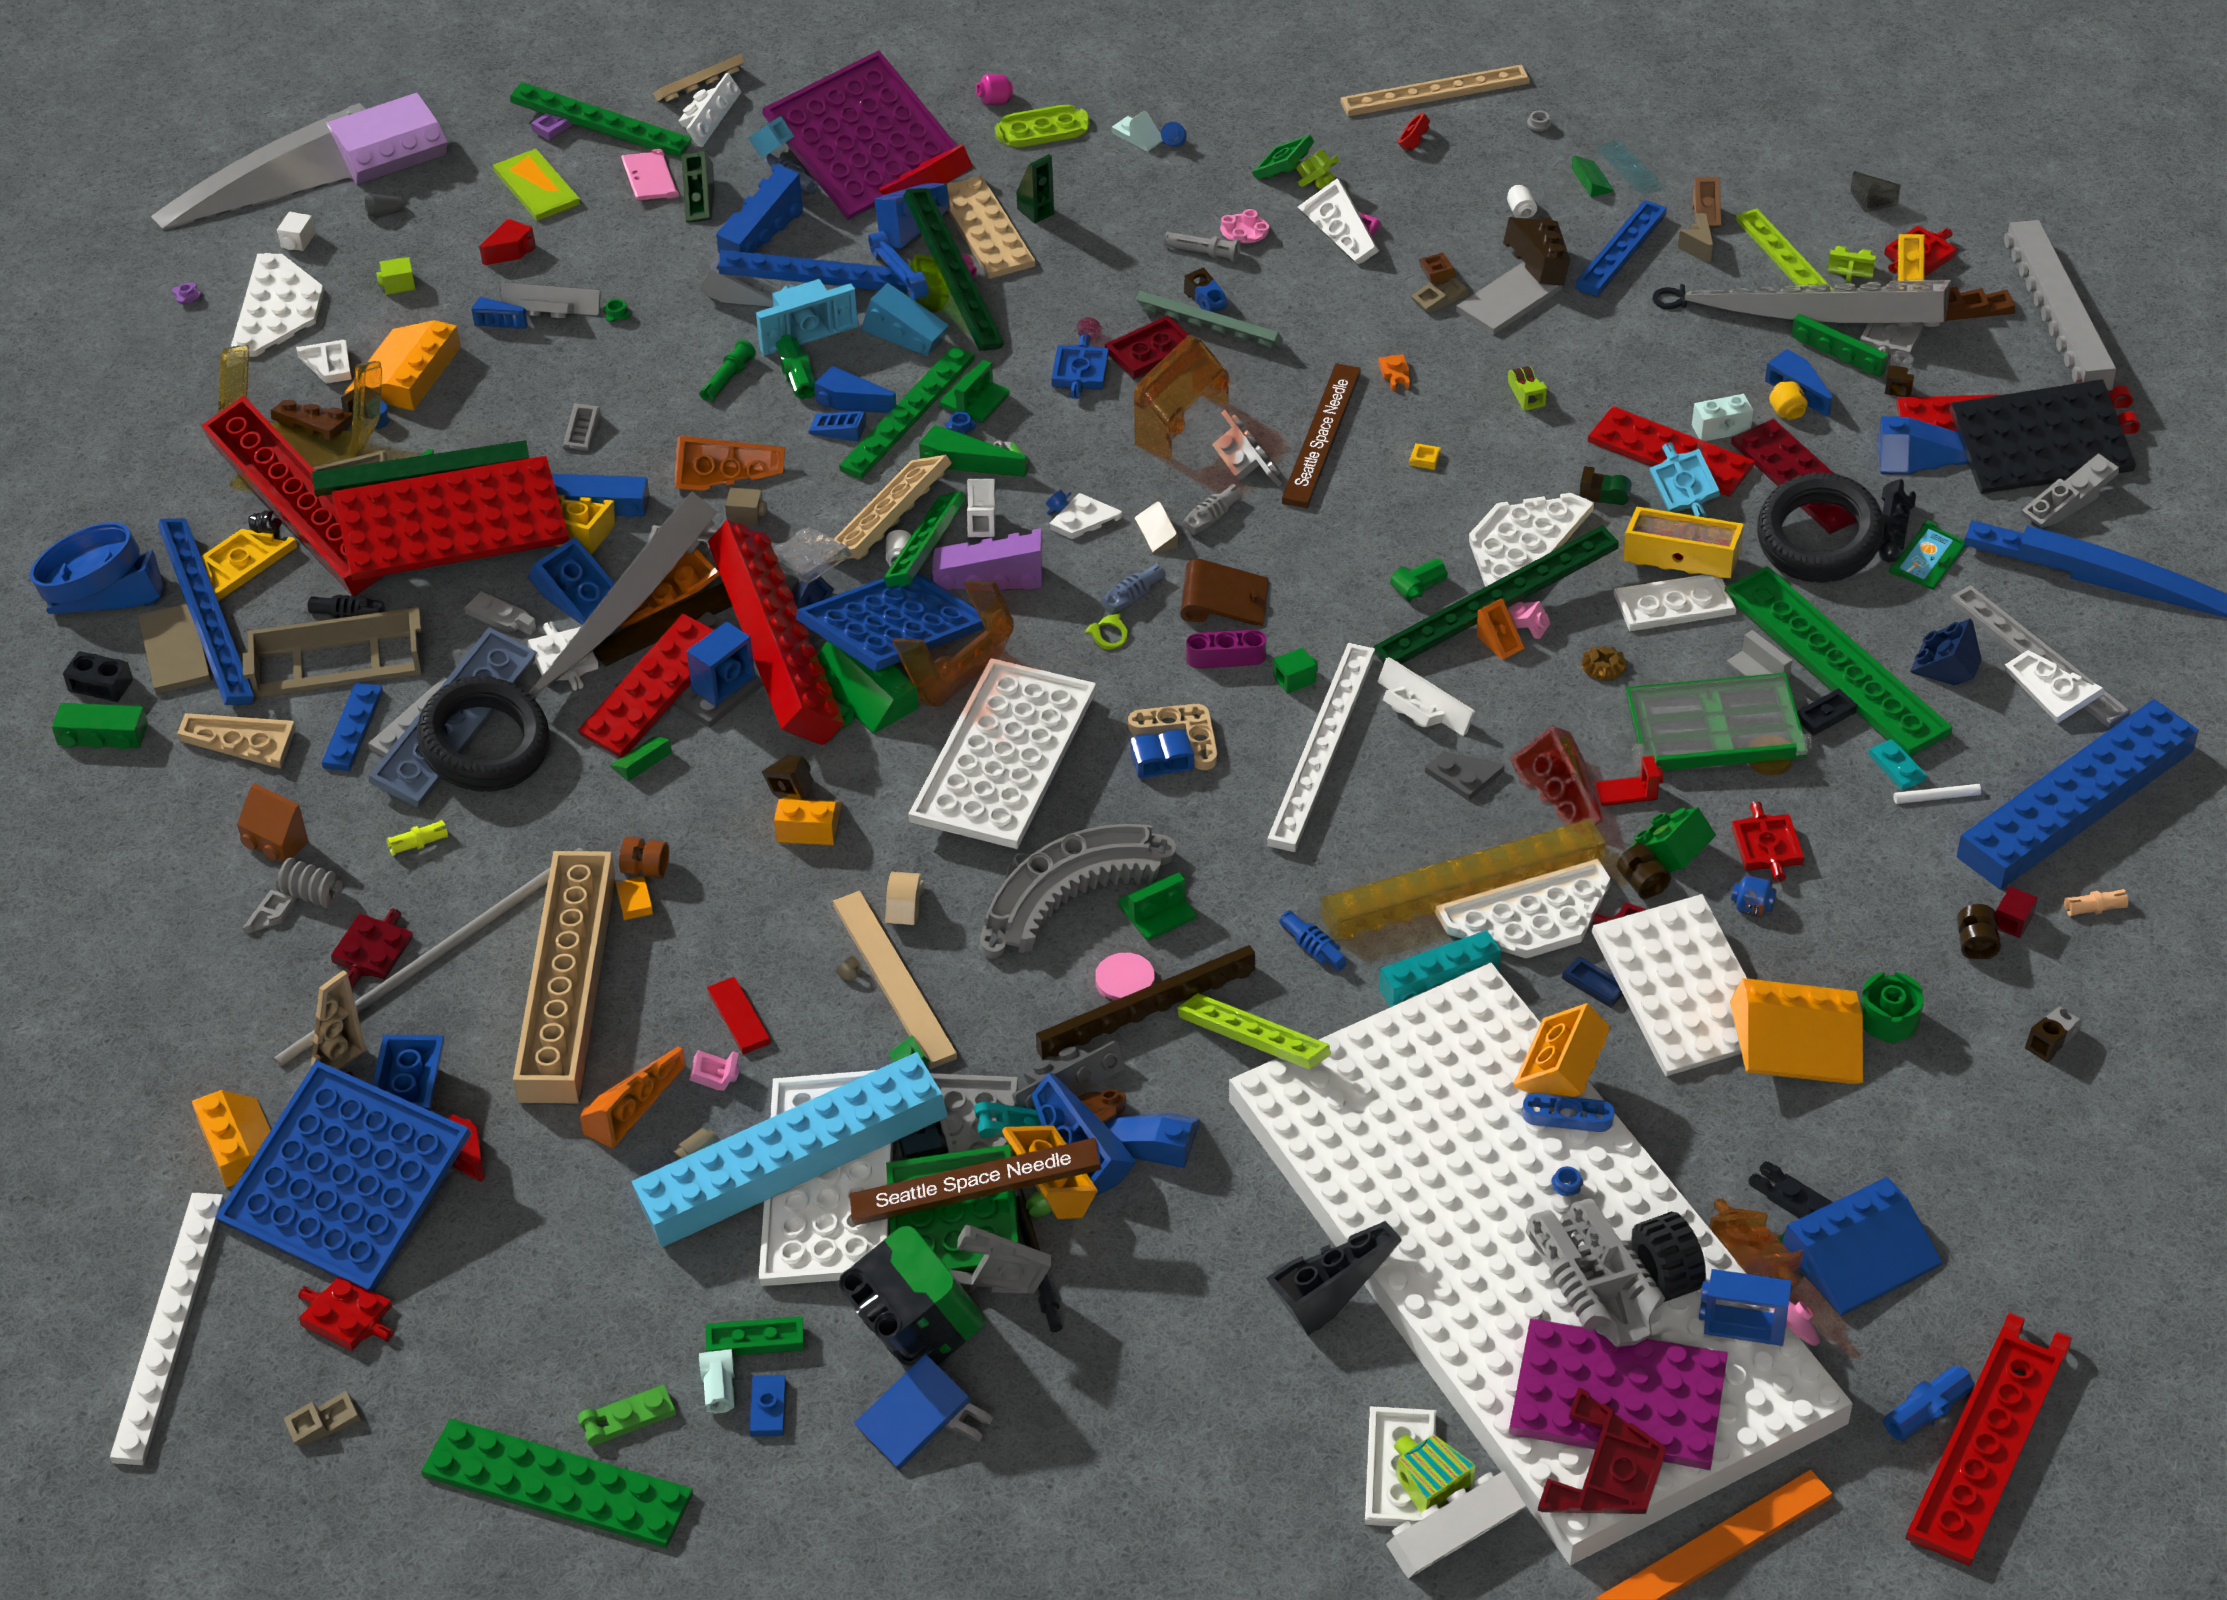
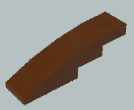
[1945,286,2015,321]

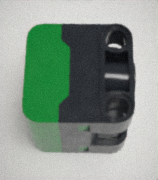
[839,1226,985,1371]

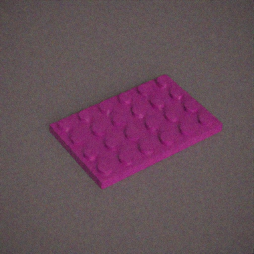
[1509,1318,1728,1470]

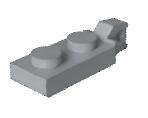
[464,591,537,635]

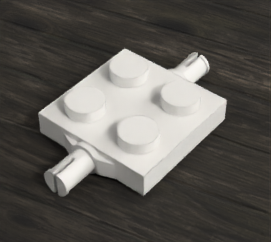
[528,622,598,691]

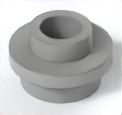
[1527,111,1552,132]

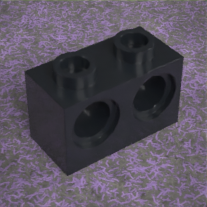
[63,651,133,702]

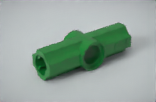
[775,334,815,399]

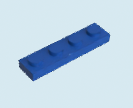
[322,683,383,771]

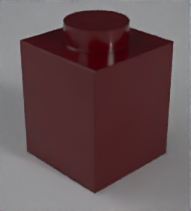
[1996,886,2038,938]

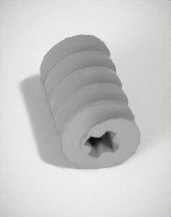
[276,858,343,909]

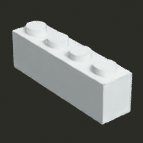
[1386,1471,1526,1579]

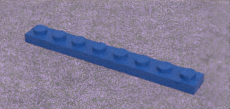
[719,250,920,293]

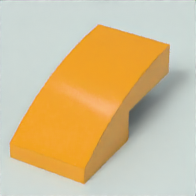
[615,876,653,920]

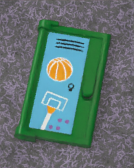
[1889,521,1966,590]

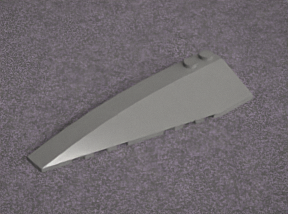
[151,103,366,230]
[1685,280,1951,327]
[529,491,717,697]

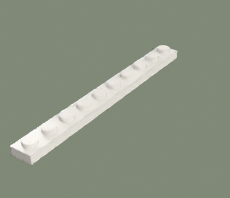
[1267,643,1375,852]
[110,1193,225,1465]

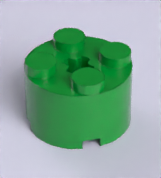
[1860,972,1924,1044]

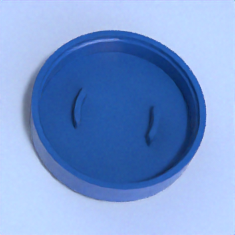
[30,522,140,604]

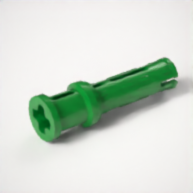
[699,339,756,402]

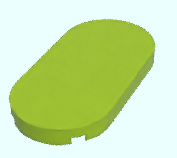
[995,105,1090,147]

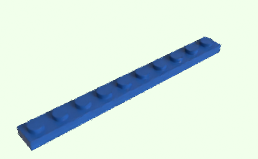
[158,519,254,705]

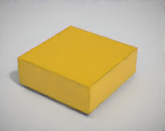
[1409,443,1441,470]

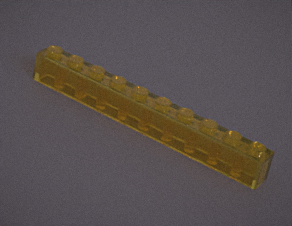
[1320,819,1606,940]

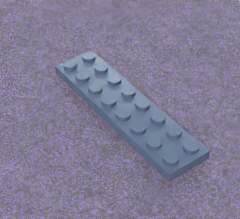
[368,627,537,808]

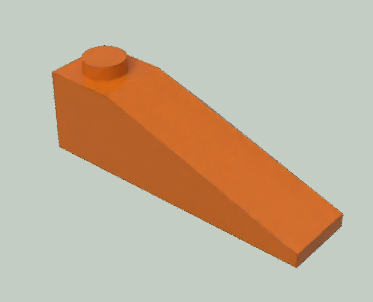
[675,435,786,491]

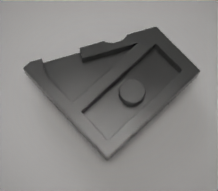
[1425,752,1505,801]

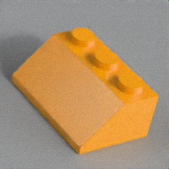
[1513,1003,1611,1098]
[192,1090,271,1188]
[1002,1126,1098,1219]

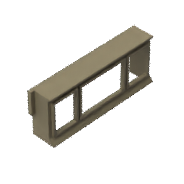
[243,607,422,698]

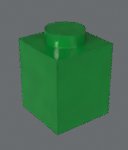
[1273,647,1318,694]

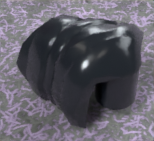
[248,510,282,539]

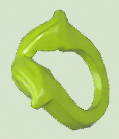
[1085,614,1128,650]

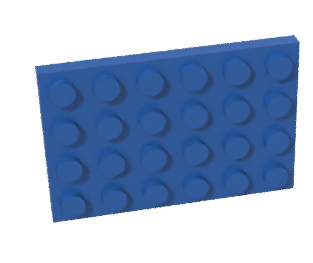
[796,572,990,671]

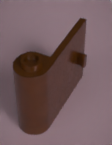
[1180,559,1268,626]

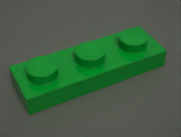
[705,1316,804,1356]

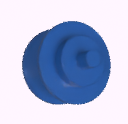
[1161,122,1187,147]

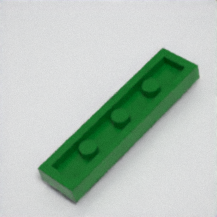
[1791,314,1888,377]

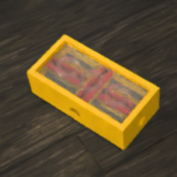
[1623,507,1744,579]

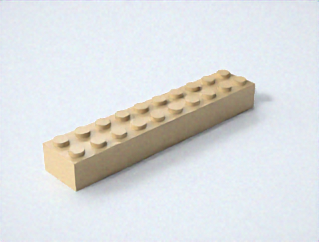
[513,851,616,1104]

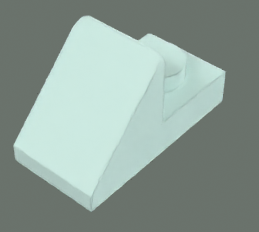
[1112,111,1163,152]

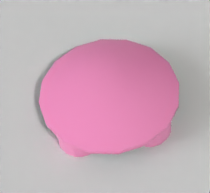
[1220,209,1269,243]

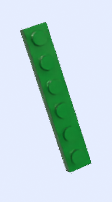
[883,491,966,587]

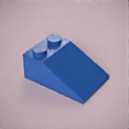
[527,537,615,625]

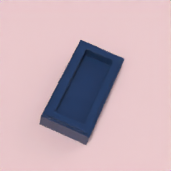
[1562,956,1623,1008]

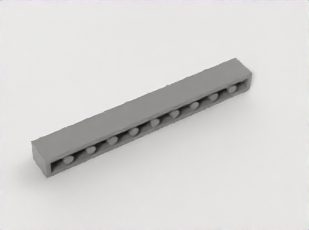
[2004,220,2116,390]

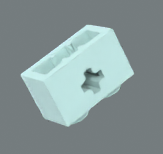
[1692,394,1753,441]

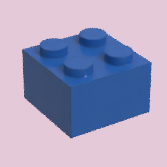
[686,621,755,707]

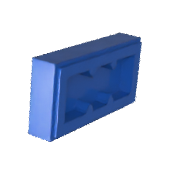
[750,1375,786,1437]

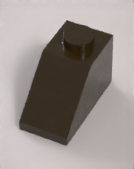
[762,754,814,800]

